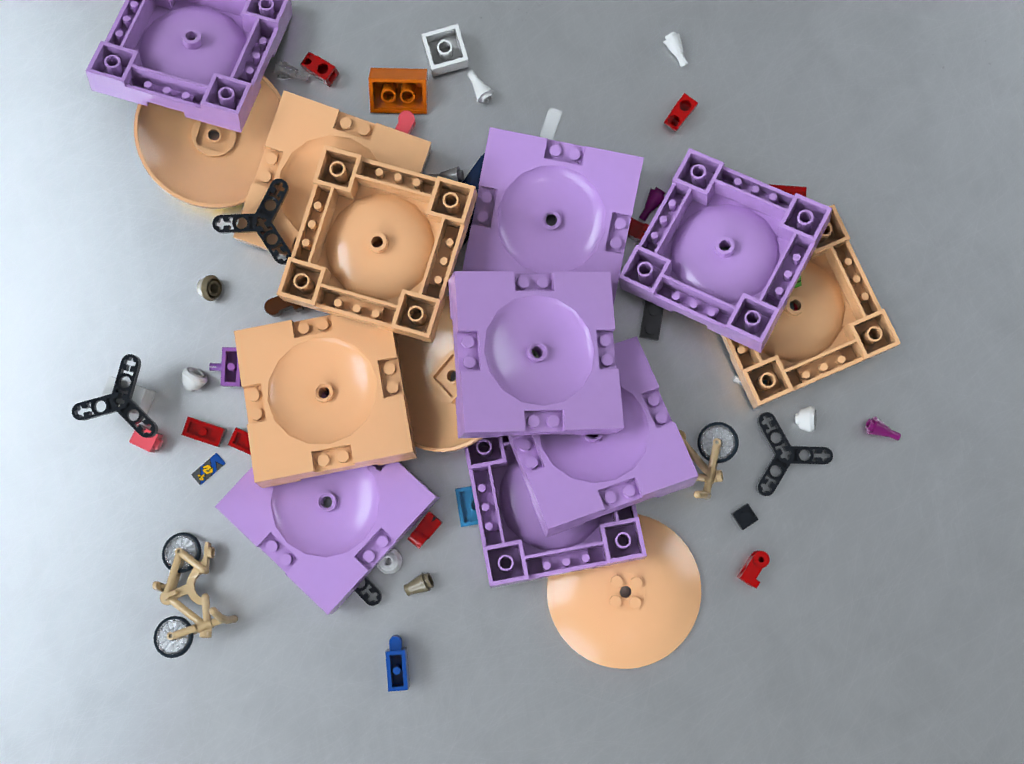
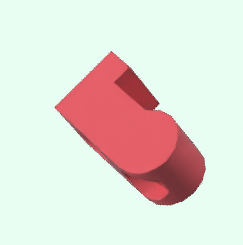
[395,111,416,134]

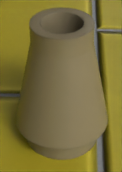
[404,573,434,596]

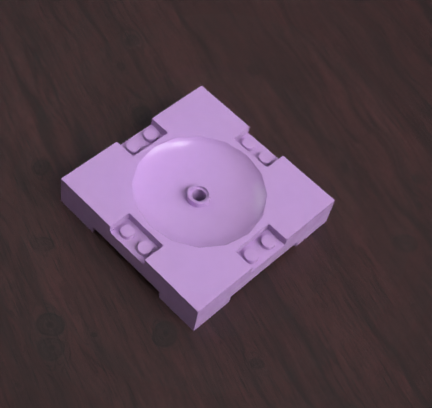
[86,0,292,133]
[462,127,644,305]
[618,148,832,353]
[448,271,624,438]
[508,336,699,538]
[215,392,439,615]
[464,435,647,588]

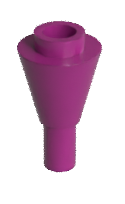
[639,187,665,221]
[865,416,901,441]

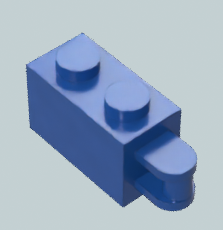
[385,635,410,692]

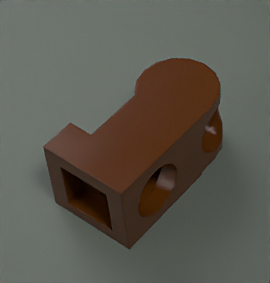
[264,296,304,317]

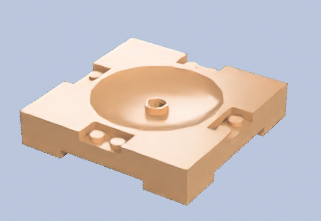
[233,90,431,257]
[276,145,478,343]
[721,204,901,409]
[234,314,417,488]

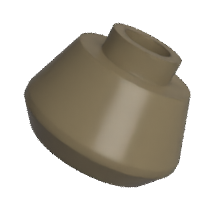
[197,275,222,301]

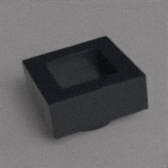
[731,503,759,530]

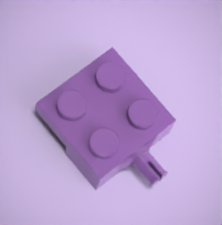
[209,347,242,387]

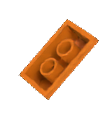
[369,68,428,114]

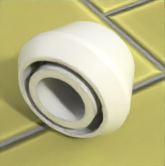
[182,367,208,392]
[795,406,817,432]
[377,548,402,574]

